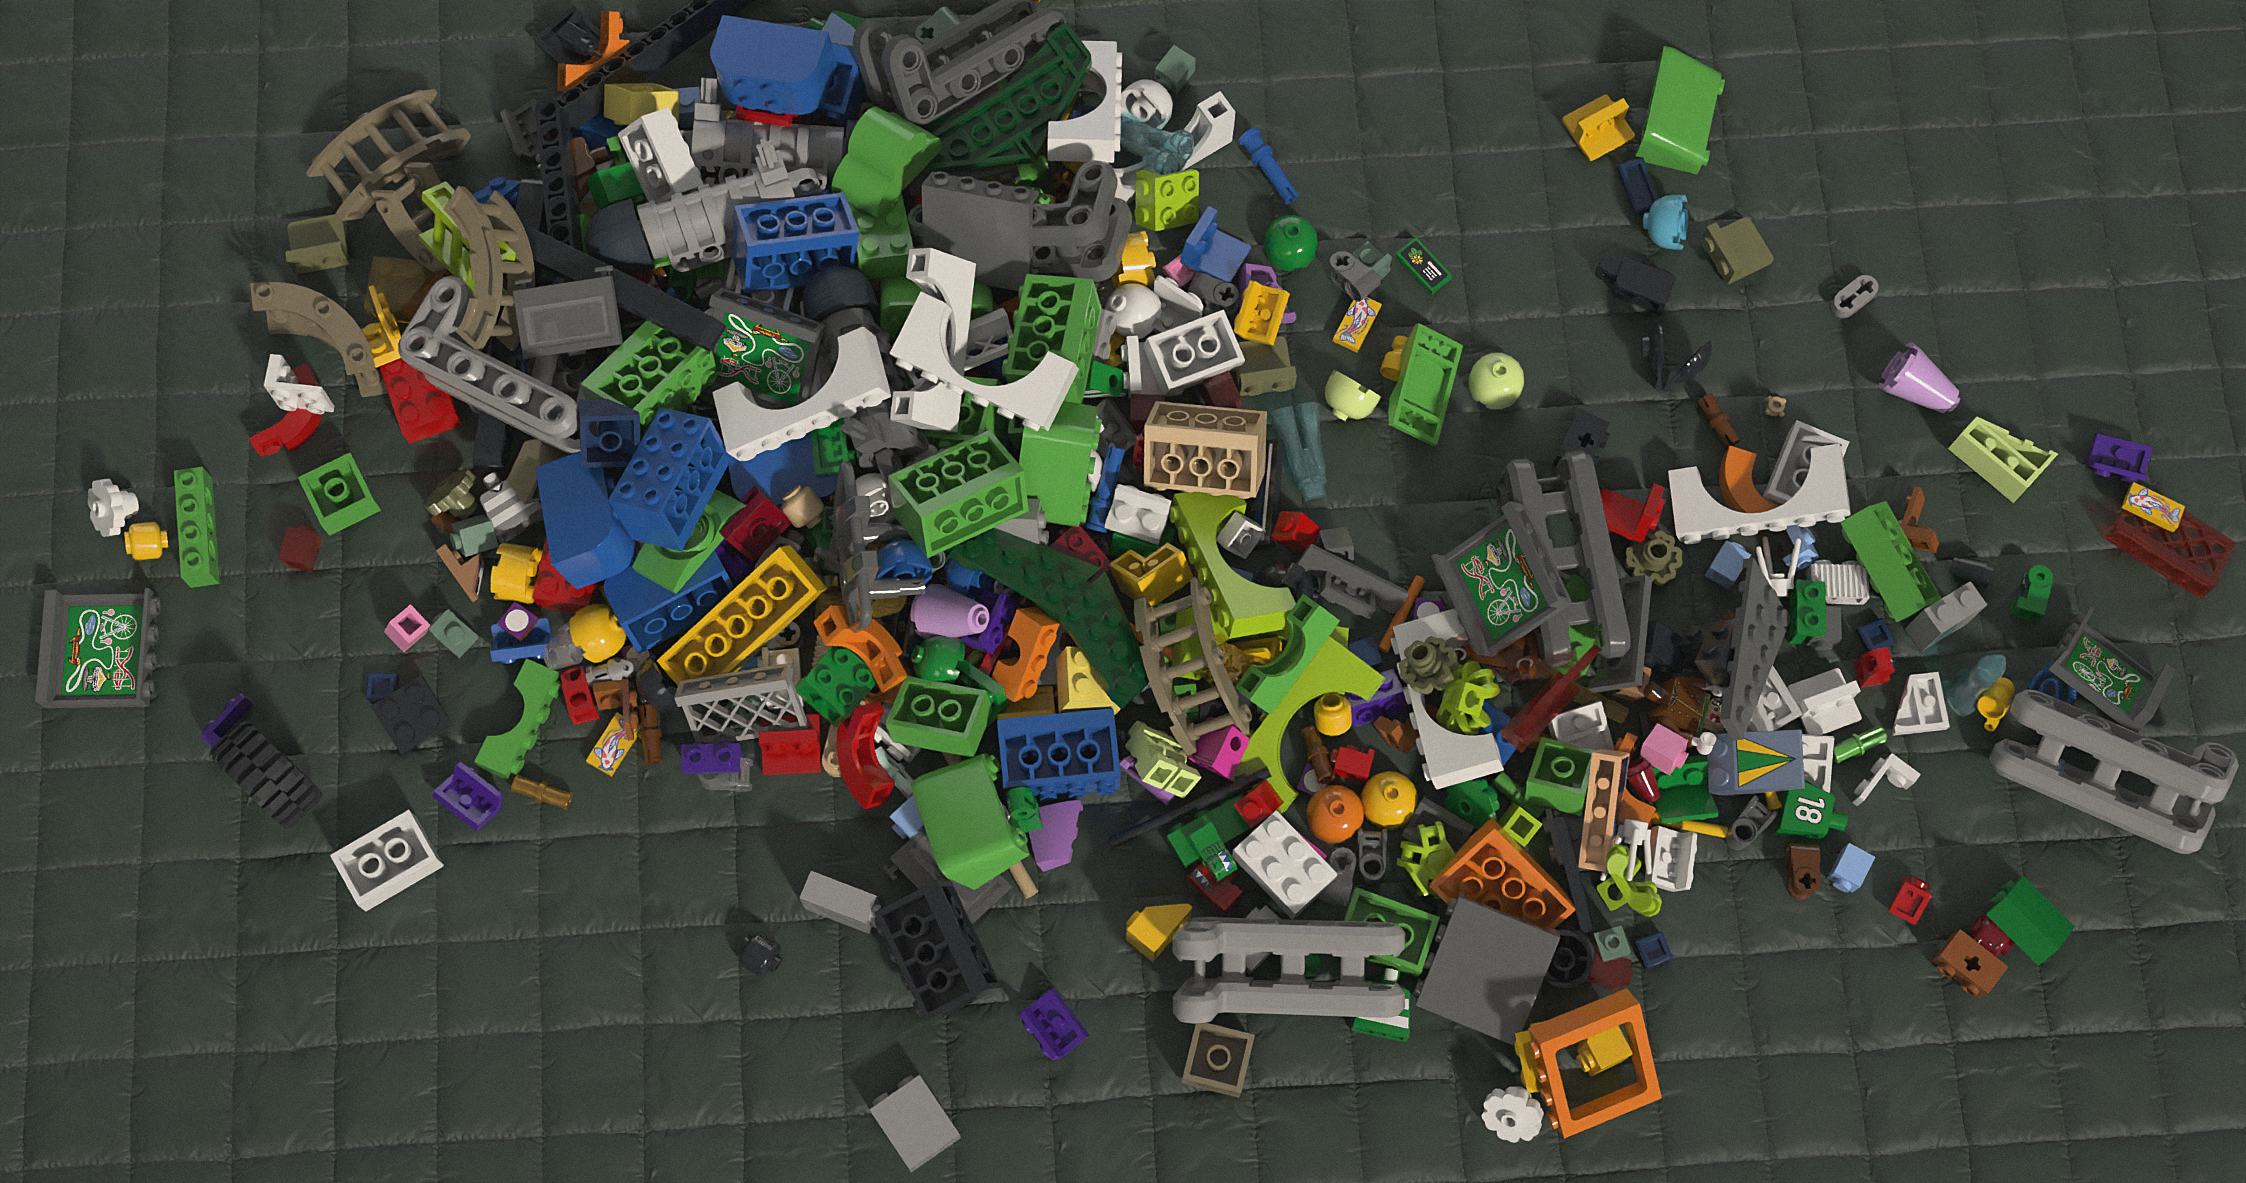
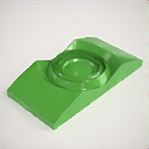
[1388,323,1463,446]
[632,489,746,594]

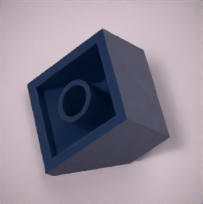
[578,399,640,468]

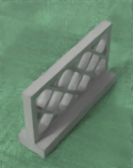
[674,663,809,744]

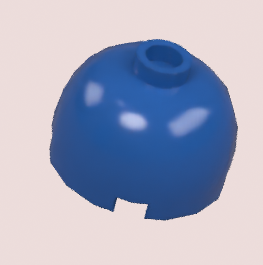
[876,538,932,584]
[945,557,995,602]

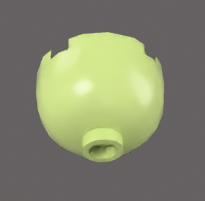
[1468,353,1524,409]
[1325,370,1382,421]

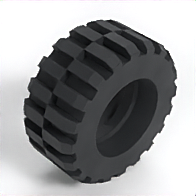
[210,719,323,829]

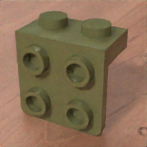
[285,214,350,275]
[1700,217,1774,285]
[1235,336,1297,396]

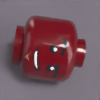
[1968,914,2014,957]

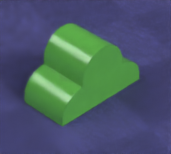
[832,107,942,218]

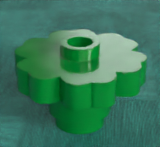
[1444,778,1500,832]

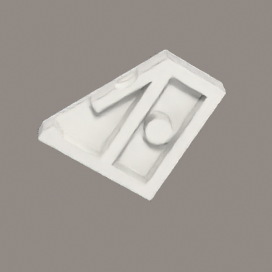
[1892,672,1950,736]
[1546,701,1614,750]
[1802,734,1834,793]

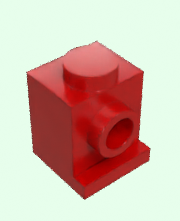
[1329,745,1375,784]

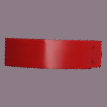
[249,363,323,457]
[837,701,895,810]

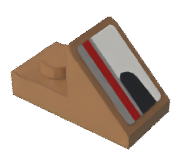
[436,544,485,602]

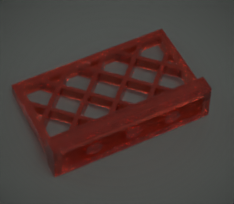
[2104,483,2237,599]
[1499,644,1601,753]

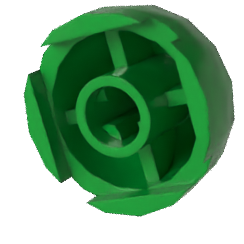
[1263,215,1318,271]
[911,635,965,685]

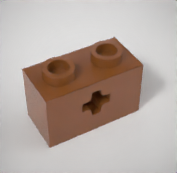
[1932,929,2008,998]

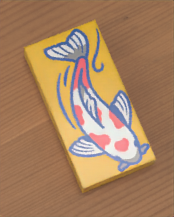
[1333,297,1382,353]
[2121,482,2185,532]
[586,712,641,777]

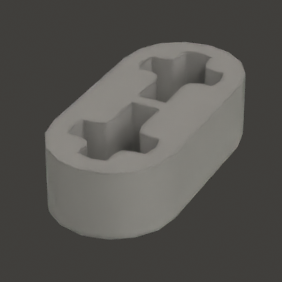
[1831,275,1879,318]

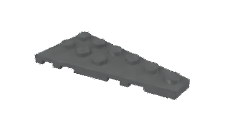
[1720,557,1791,741]

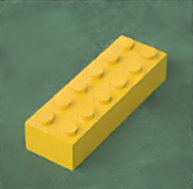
[657,545,828,685]

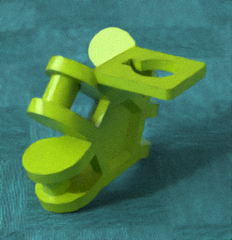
[1436,661,1500,736]
[1397,821,1455,899]
[1597,844,1662,917]

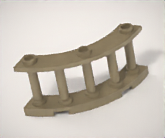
[306,89,471,221]
[371,162,470,272]
[444,186,535,351]
[250,282,388,397]
[1134,578,1252,756]

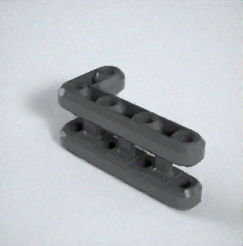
[852,0,1067,126]
[907,160,1132,282]
[1495,450,1631,667]

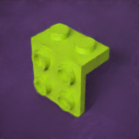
[1135,169,1199,232]

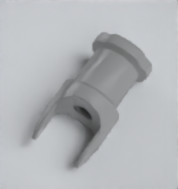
[585,658,640,690]

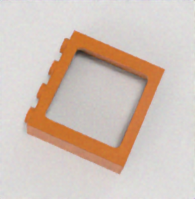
[1528,988,1662,1138]

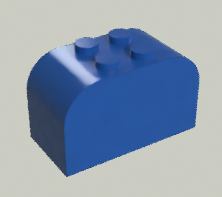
[710,15,837,115]
[728,431,838,510]
[535,452,636,589]
[604,550,735,654]

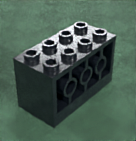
[874,880,1002,1021]

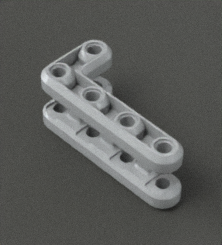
[398,276,580,455]
[1989,690,2239,854]
[1173,917,1405,1023]

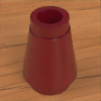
[1627,758,1661,803]

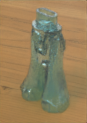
[1117,117,1194,175]
[1268,402,1327,500]
[1947,654,2006,716]

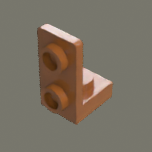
[1898,486,1939,553]
[593,679,639,741]
[1373,703,1439,755]

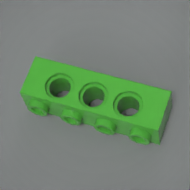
[174,467,220,588]

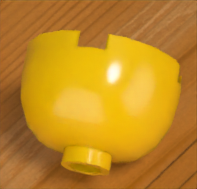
[569,604,626,663]
[1360,771,1418,830]

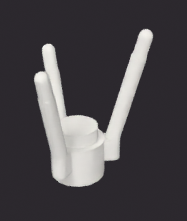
[1756,537,1801,598]
[1600,819,1652,881]

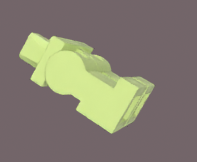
[1125,721,1201,798]

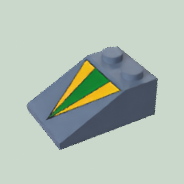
[1707,730,1805,796]

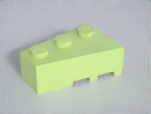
[1948,417,2058,503]

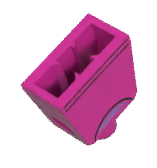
[1186,716,1249,780]

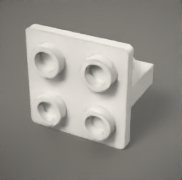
[1105,484,1171,545]
[1787,668,1862,735]

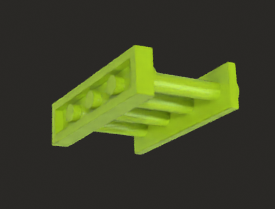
[418,181,516,294]

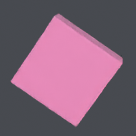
[1162,254,1198,290]

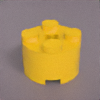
[1111,231,1156,289]
[491,542,543,604]

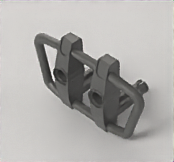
[833,461,925,633]

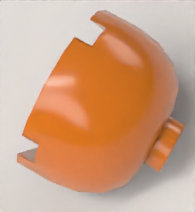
[1306,785,1364,844]

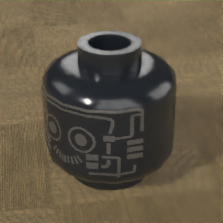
[737,932,783,976]

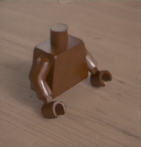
[1454,631,1540,677]

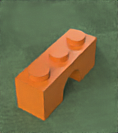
[991,607,1060,702]

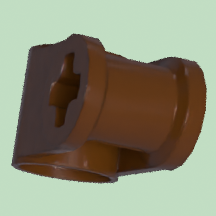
[1785,842,1821,900]

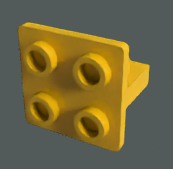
[1562,94,1635,161]

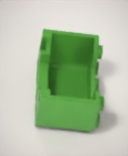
[1019,401,1102,527]

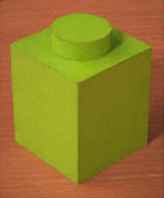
[1497,803,1542,847]

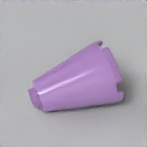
[1879,342,1960,413]
[911,584,989,639]

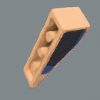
[1578,748,1630,872]

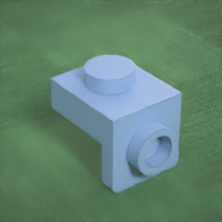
[1783,524,1819,571]

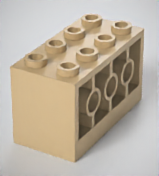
[1144,401,1267,499]

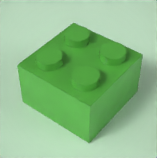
[298,453,381,536]
[1525,737,1597,816]

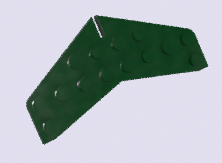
[918,22,1092,175]
[949,528,1149,710]

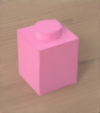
[384,604,431,652]
[1639,723,1688,776]

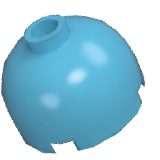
[1643,195,1688,250]

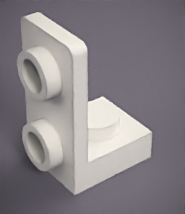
[1853,753,1921,806]

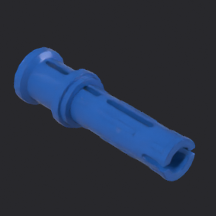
[1238,127,1299,204]
[1083,446,1125,533]

